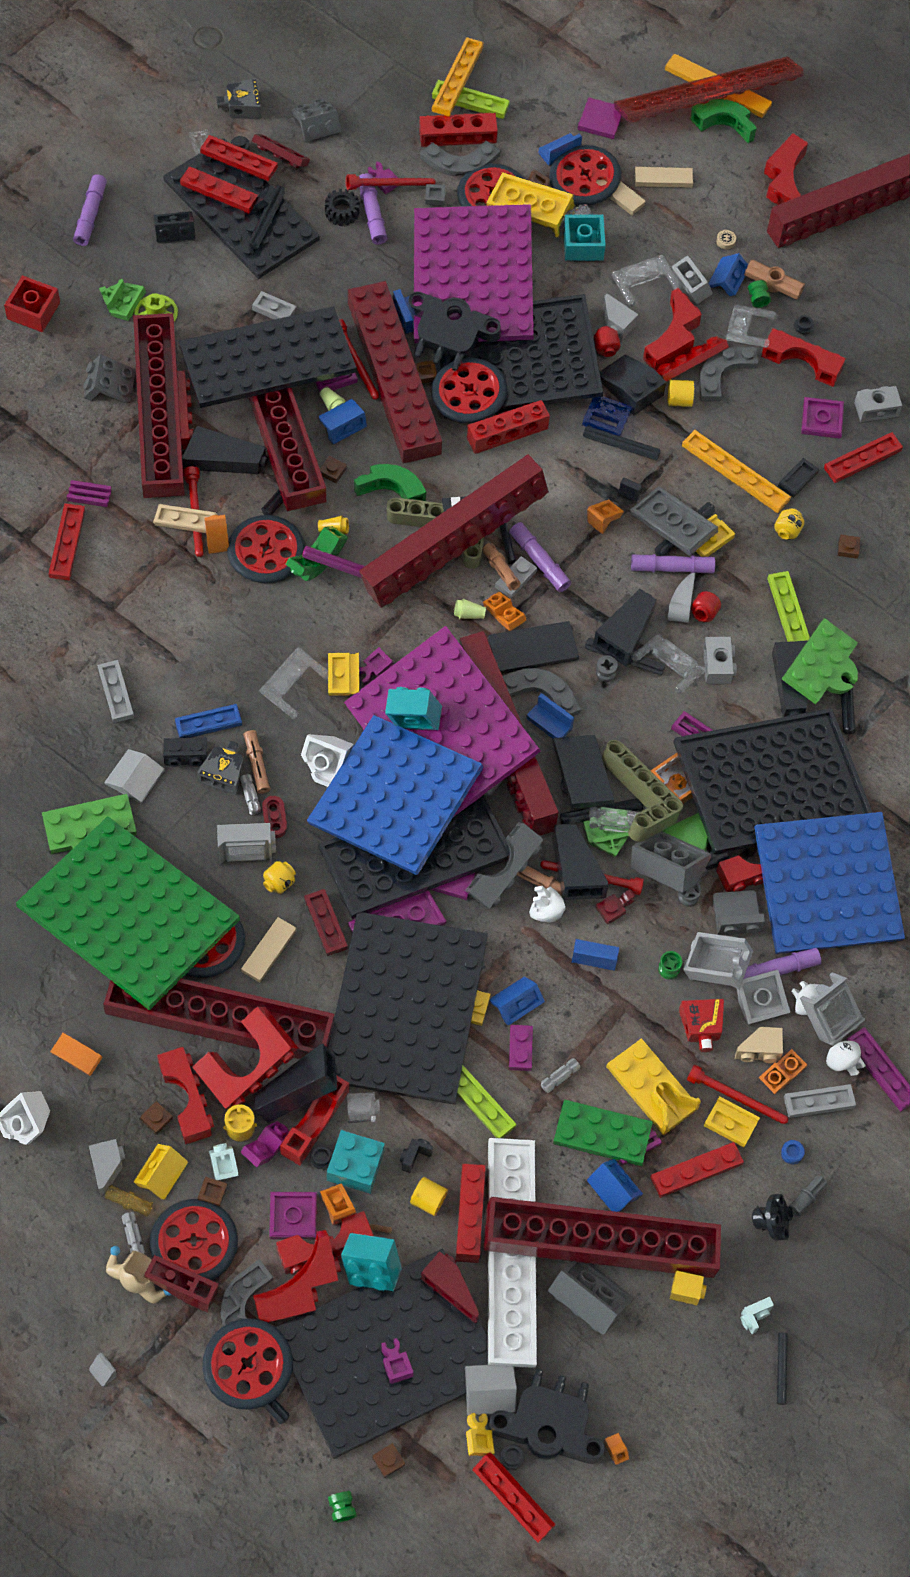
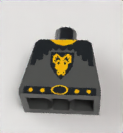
[216,78,261,119]
[197,741,244,795]

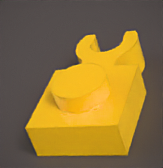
[466,1413,494,1456]

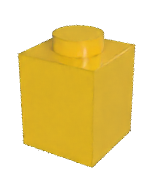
[670,1270,707,1305]

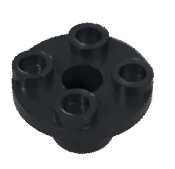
[752,1194,793,1241]

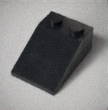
[599,354,666,416]

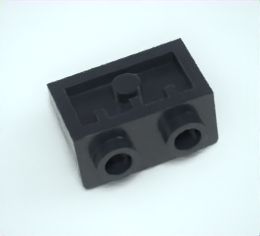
[153,211,195,243]
[163,737,208,767]

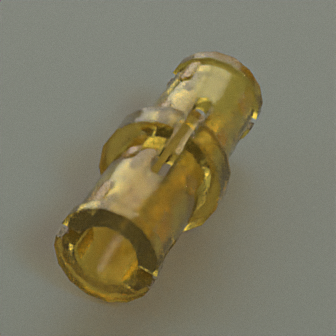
[105,1185,153,1217]

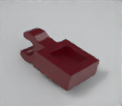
[595,889,635,925]

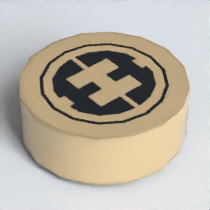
[716,230,736,250]

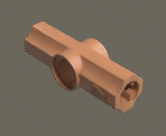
[745,260,805,300]

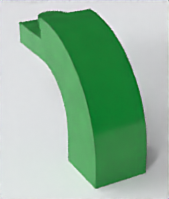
[690,99,757,144]
[354,464,427,501]
[285,526,349,581]

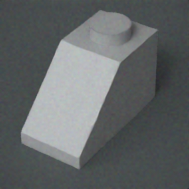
[603,294,638,340]
[89,1139,125,1196]

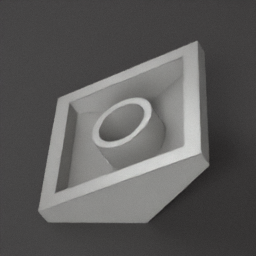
[105,749,165,804]
[737,970,790,1024]
[465,1365,516,1415]

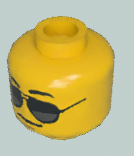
[774,509,804,540]
[263,861,296,894]

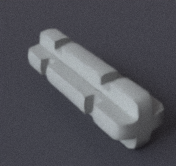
[240,774,261,815]
[541,1058,580,1093]
[122,1212,145,1254]

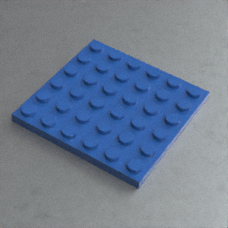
[307,715,484,875]
[754,812,905,954]

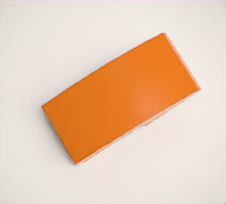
[204,515,229,554]
[483,592,527,631]
[50,1033,103,1076]
[759,1049,808,1095]

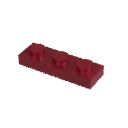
[252,134,310,168]
[304,889,348,956]

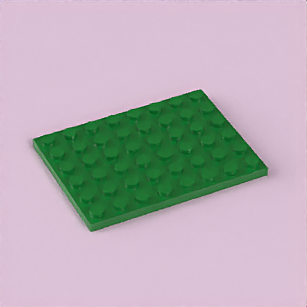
[16,816,240,1010]

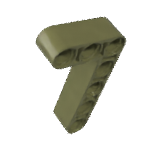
[386,498,484,569]
[602,740,683,842]

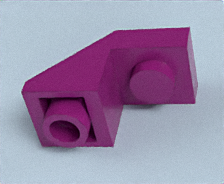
[241,1121,289,1167]

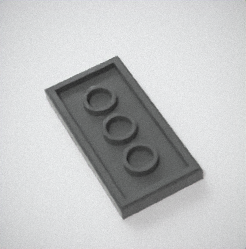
[630,486,718,556]

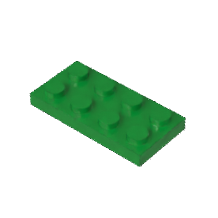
[553,1099,653,1166]

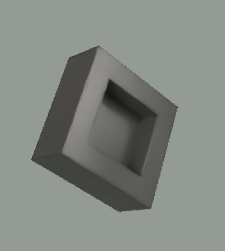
[425,184,445,206]

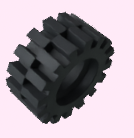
[325,189,360,226]

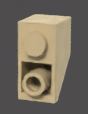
[735,1027,783,1063]

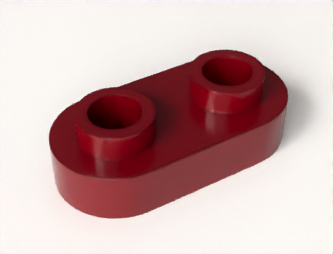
[262,796,287,838]

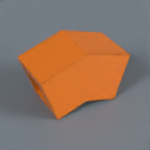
[604,1433,629,1465]

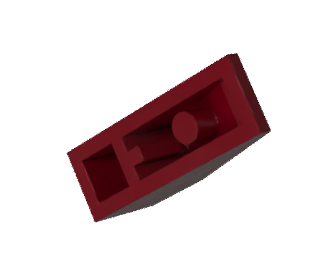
[421,1251,479,1323]
[144,1255,219,1313]

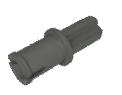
[789,1176,827,1216]

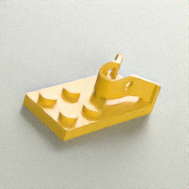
[487,173,574,237]
[606,1038,701,1135]

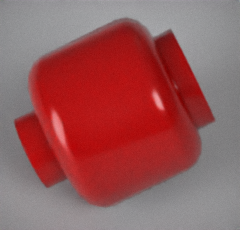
[593,326,621,357]
[691,591,721,622]

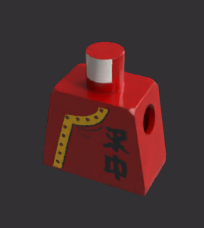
[679,999,724,1052]

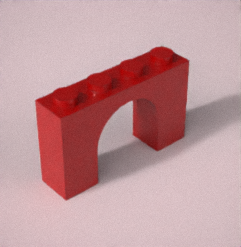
[193,1007,299,1109]

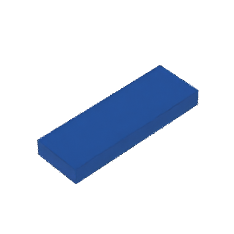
[175,704,242,738]

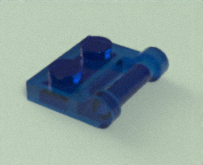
[582,396,632,436]

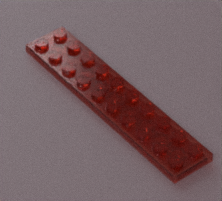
[614,56,803,122]

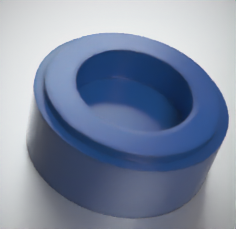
[781,1140,805,1164]

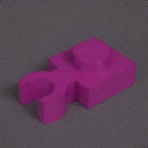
[368,161,399,194]
[359,647,394,685]
[382,1339,414,1384]

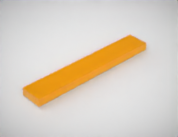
[432,38,484,117]
[665,53,772,118]
[682,430,791,513]

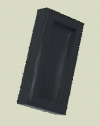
[778,458,819,498]

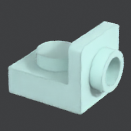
[209,1143,239,1180]
[741,1297,774,1334]

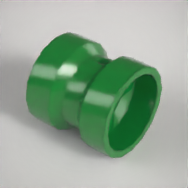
[748,280,771,308]
[658,951,683,980]
[328,1491,357,1523]

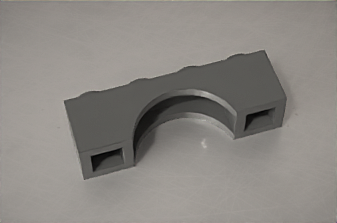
[465,822,544,909]

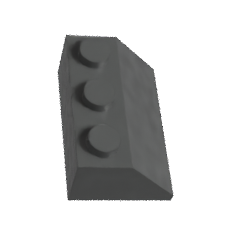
[631,831,711,893]
[548,1261,635,1335]

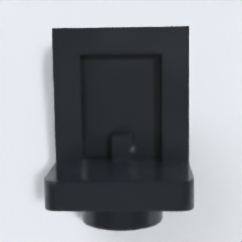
[399,1139,433,1173]

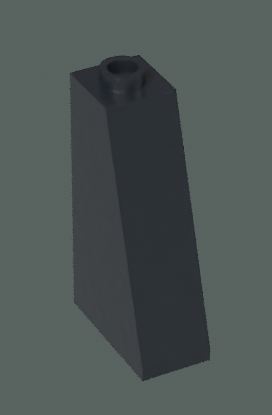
[182,426,268,474]
[593,589,657,667]
[772,640,808,717]
[552,824,608,900]
[254,1043,337,1123]

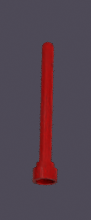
[346,174,436,190]
[339,319,379,400]
[183,466,204,557]
[540,860,644,896]
[686,1064,788,1124]

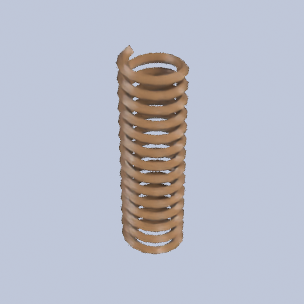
[369,1223,392,1234]

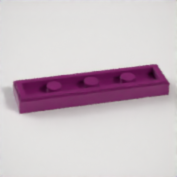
[846,1027,910,1112]

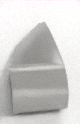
[668,573,695,623]

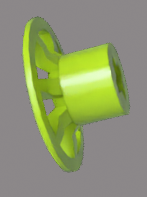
[135,293,178,322]

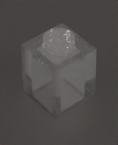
[347,1092,380,1123]

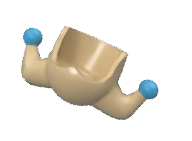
[106,1246,172,1304]

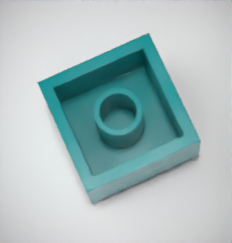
[563,215,606,261]
[385,687,442,730]
[327,1130,385,1194]
[341,1233,402,1291]

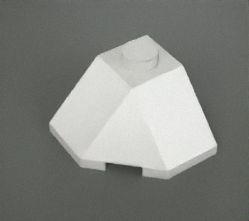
[301,734,354,787]
[0,1091,50,1144]

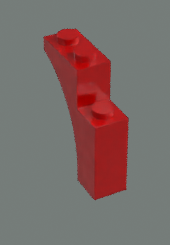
[764,133,808,205]
[643,288,702,370]
[253,1230,341,1322]

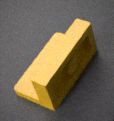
[134,1144,188,1200]

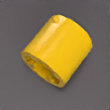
[667,380,694,407]
[223,1104,257,1142]
[410,1177,448,1216]

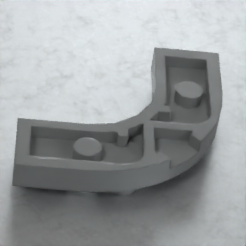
[420,141,500,176]
[699,347,758,401]
[502,668,581,716]
[221,1259,274,1348]

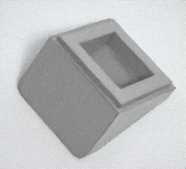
[89,1353,117,1387]

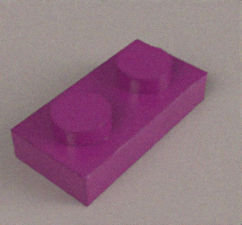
[509,1025,533,1071]

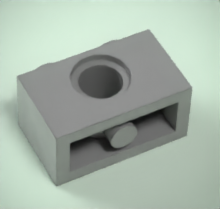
[672,256,713,305]
[854,386,902,422]
[703,637,737,684]

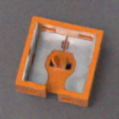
[651,753,693,804]

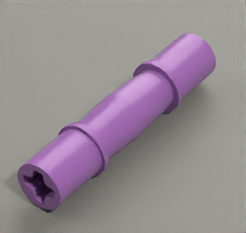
[360,173,387,245]
[73,175,107,246]
[509,522,571,592]
[631,554,715,574]
[744,948,821,979]

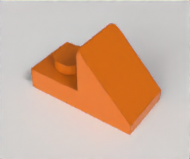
[587,499,624,534]
[320,1183,356,1225]

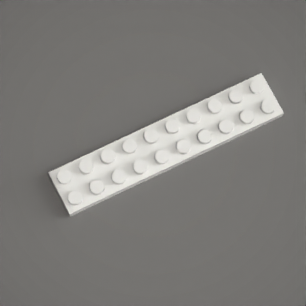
[488,1138,537,1367]

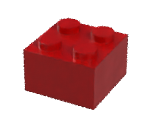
[4,275,60,333]

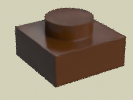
[528,169,550,186]
[415,360,437,383]
[320,456,347,484]
[837,534,861,559]
[140,1101,173,1135]
[198,1177,227,1207]
[372,1443,405,1478]

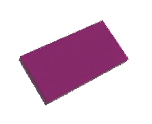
[348,890,446,934]

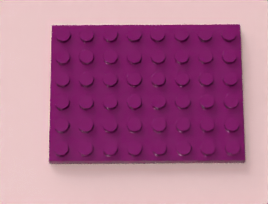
[414,204,534,344]
[344,626,541,817]

